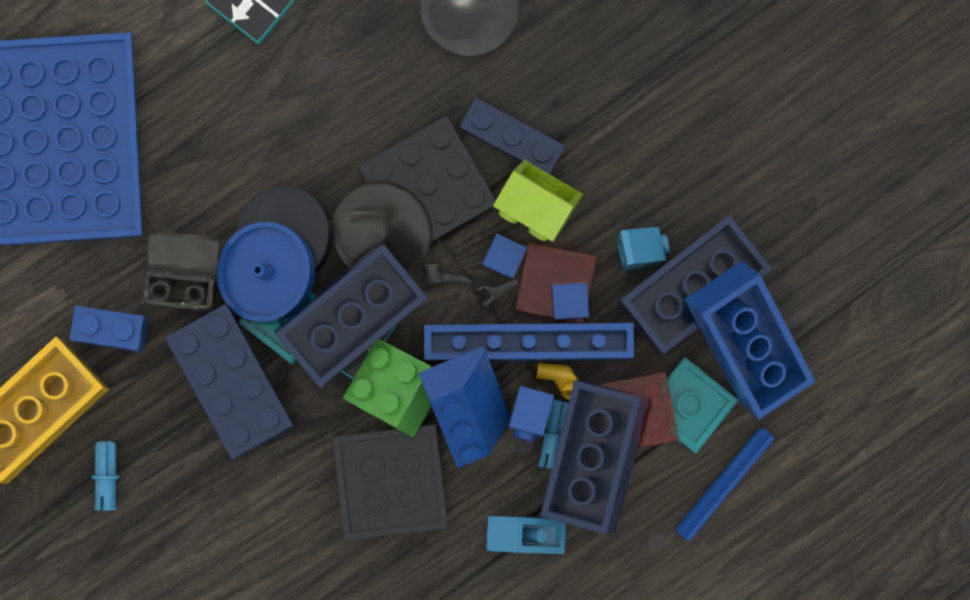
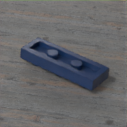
[459,97,565,174]

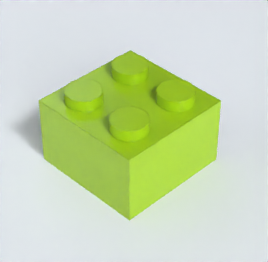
[493,159,583,242]

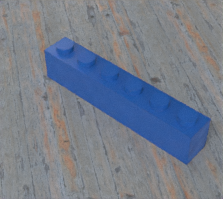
[424,323,634,363]

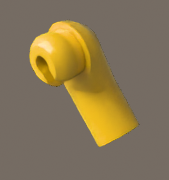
[536,362,579,400]

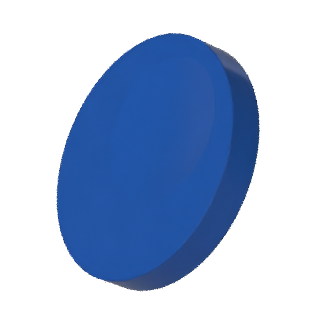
[217,222,315,323]

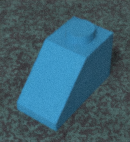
[616,227,670,272]
[487,516,566,554]

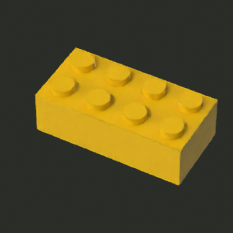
[0,337,109,484]

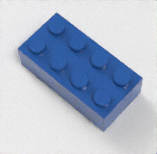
[684,261,815,420]

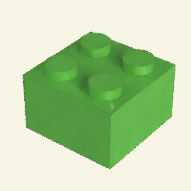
[343,339,432,438]

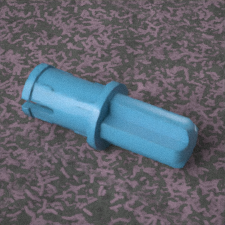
[538,400,568,469]
[92,441,120,511]

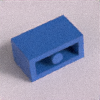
[69,306,149,353]
[508,386,554,443]

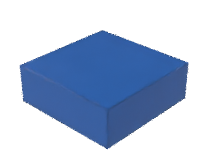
[482,234,528,280]
[552,282,589,320]

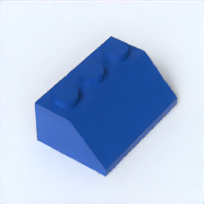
[418,346,511,468]

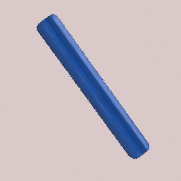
[676,427,774,541]

